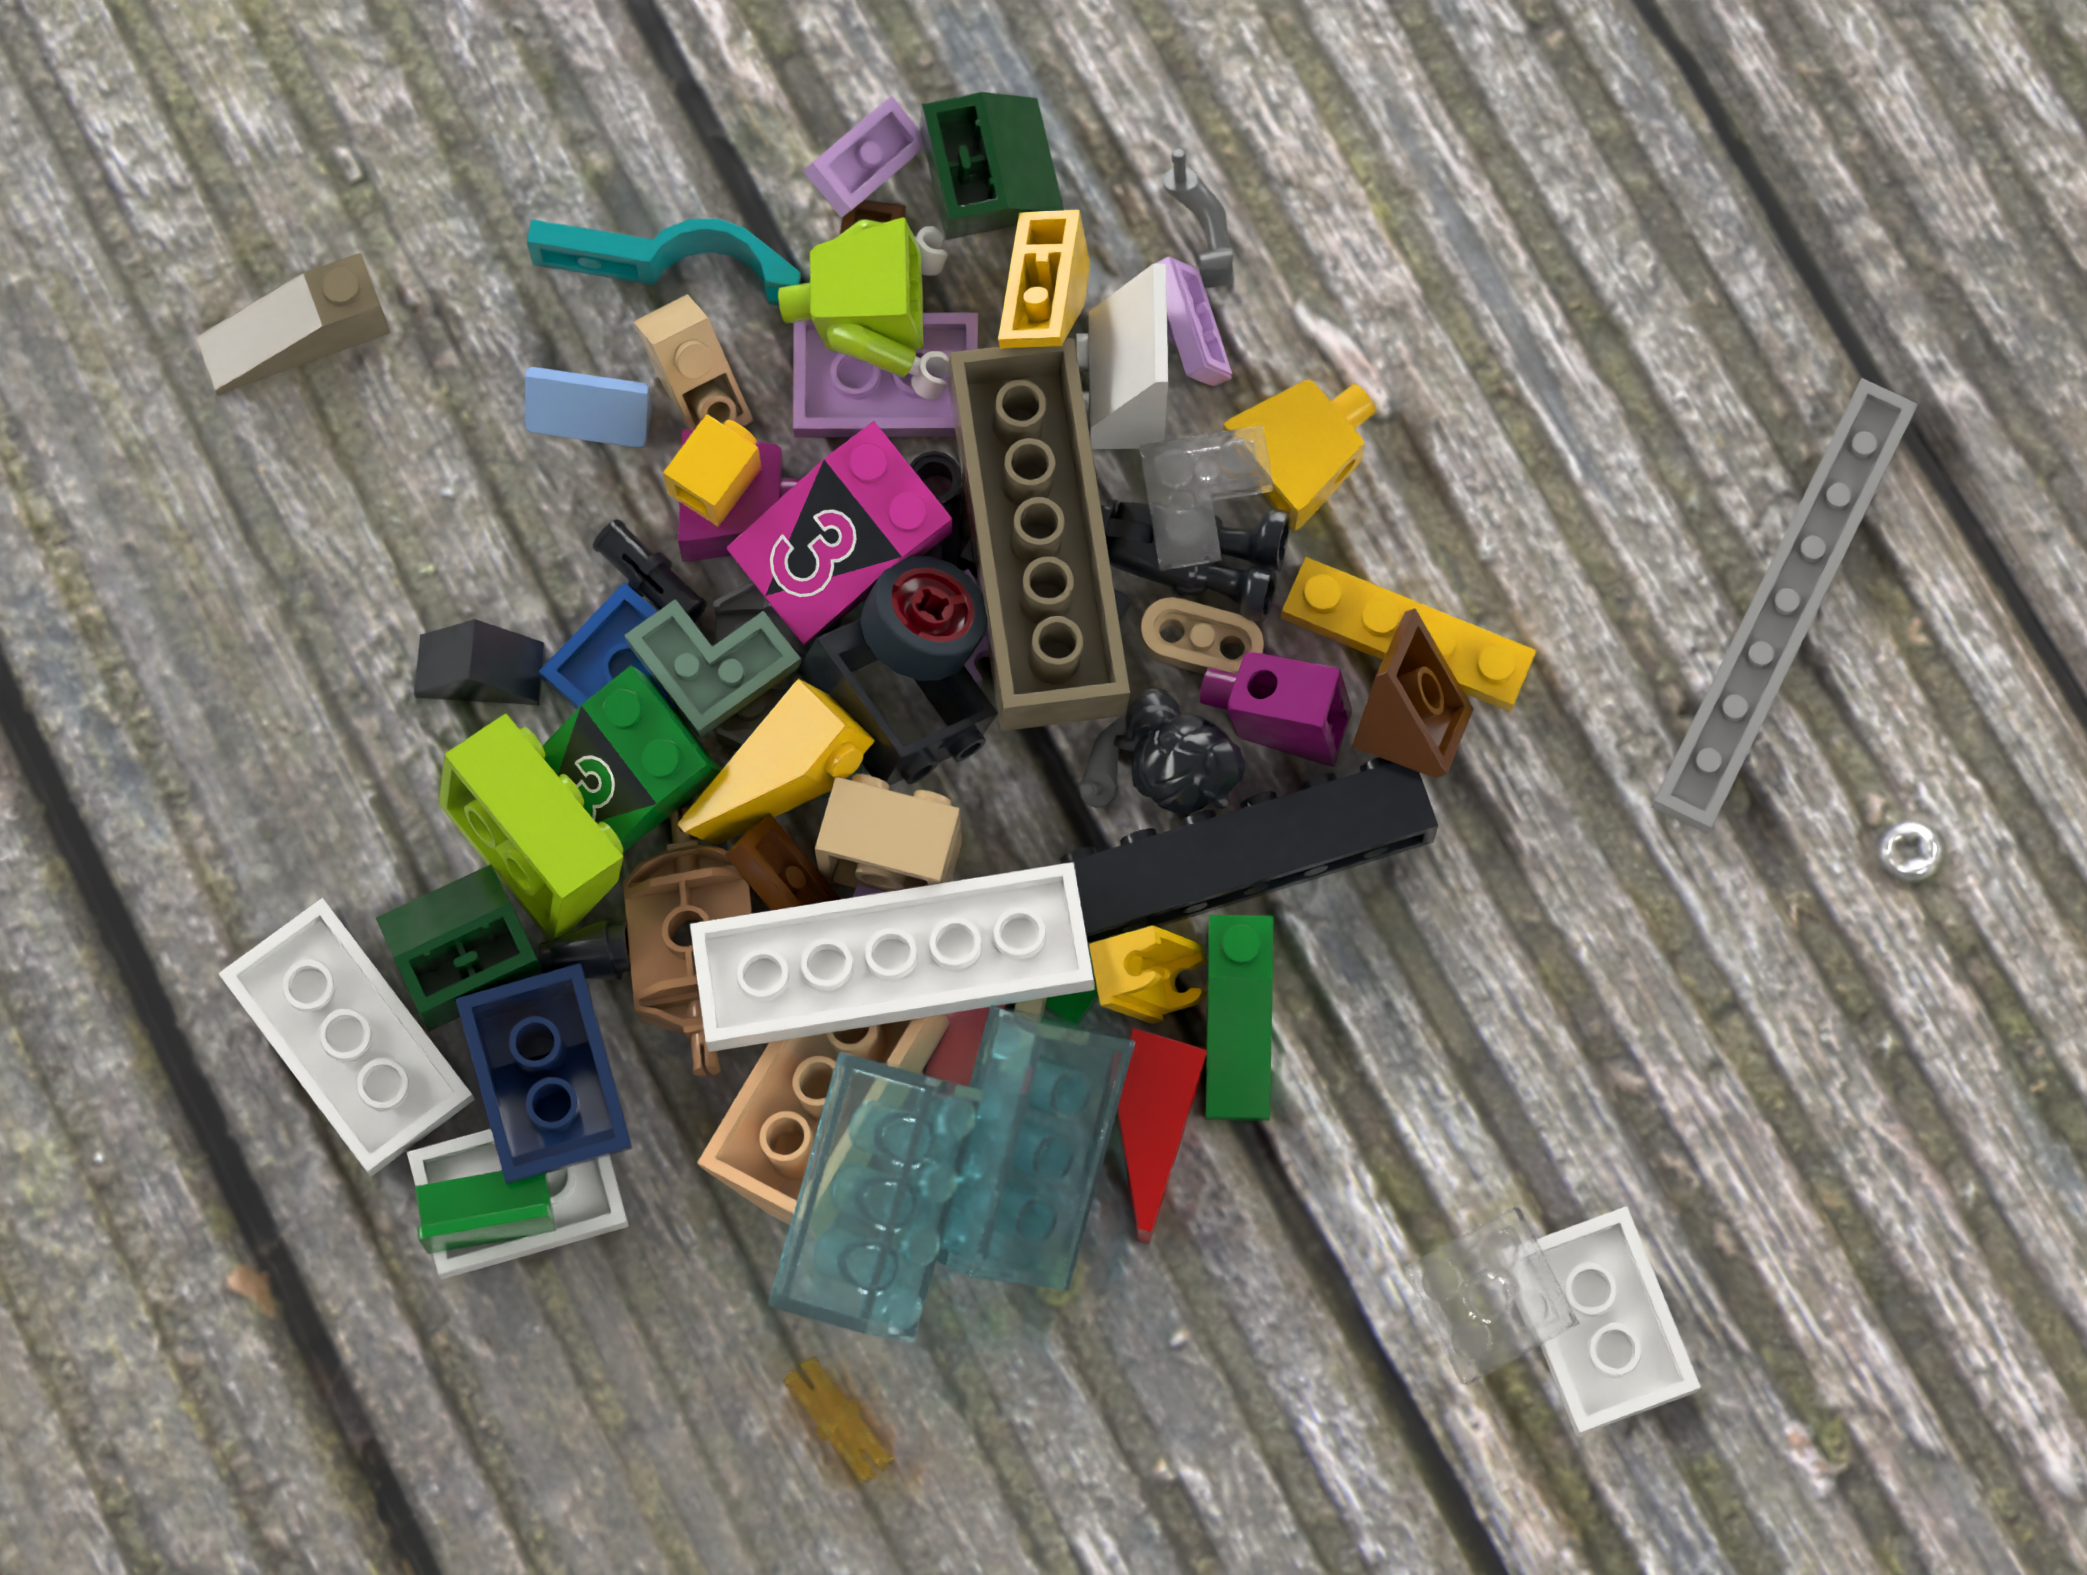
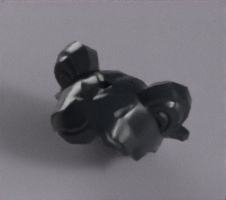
[1114,693,1246,814]

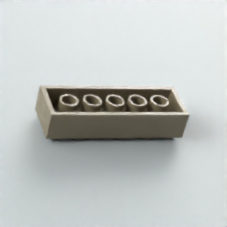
[947,338,1130,731]

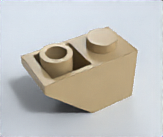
[633,294,754,430]

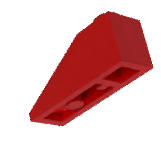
[1105,1028,1207,1245]

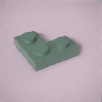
[624,599,801,739]

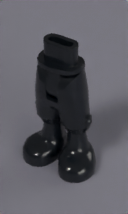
[1100,499,1291,622]

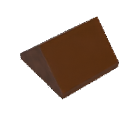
[1352,608,1474,778]

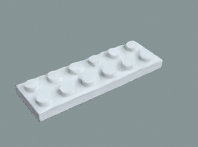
[690,862,1095,1052]

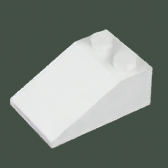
[1076,264,1168,449]

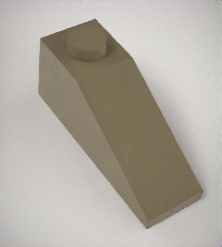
[196,252,390,395]

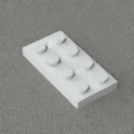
[218,898,475,1177]

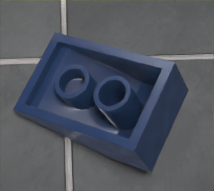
[456,963,633,1185]

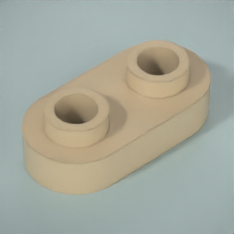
[1140,597,1264,675]

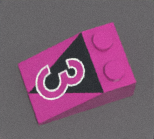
[726,421,952,647]

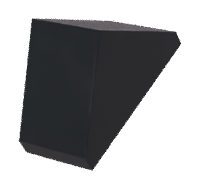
[414,619,545,705]

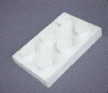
[407,1129,629,1280]
[1504,1206,1701,1436]

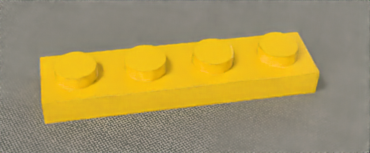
[1281,557,1536,712]

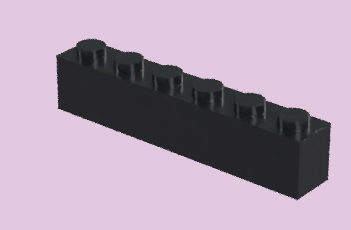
[1059,757,1438,947]

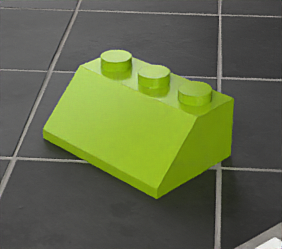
[439,713,624,941]

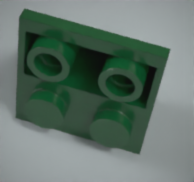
[919,92,1064,240]
[376,864,543,1032]

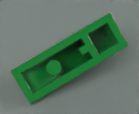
[1205,915,1273,1121]

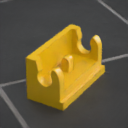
[1089,926,1207,1024]

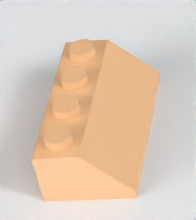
[697,1014,950,1242]

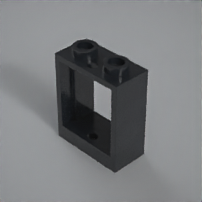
[797,619,998,786]

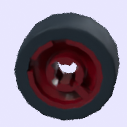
[860,556,987,681]

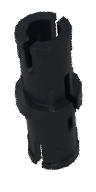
[593,519,707,623]

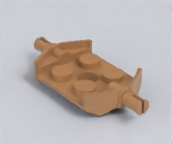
[623,808,753,1077]

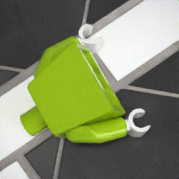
[778,218,949,400]

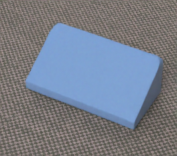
[525,367,654,448]

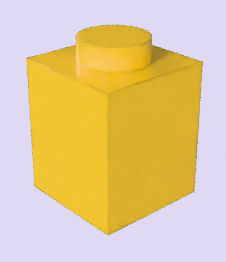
[663,414,762,527]

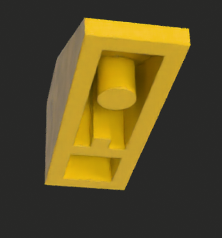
[998,210,1091,349]
[677,679,875,845]

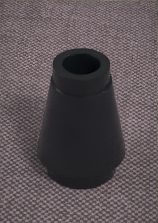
[539,917,631,980]

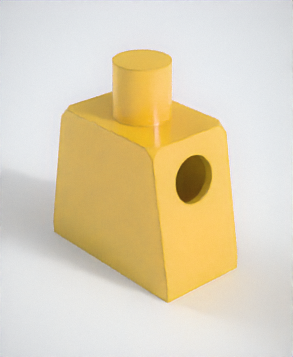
[1221,380,1376,531]

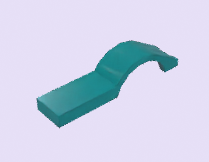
[526,218,801,306]

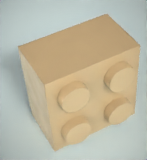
[815,774,962,892]

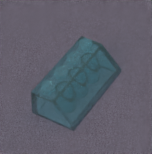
[924,1005,1135,1291]
[768,1051,984,1343]

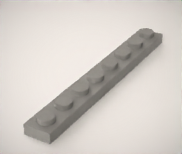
[1651,378,1918,834]

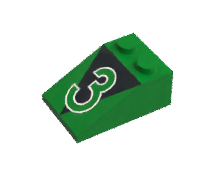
[542,665,721,853]

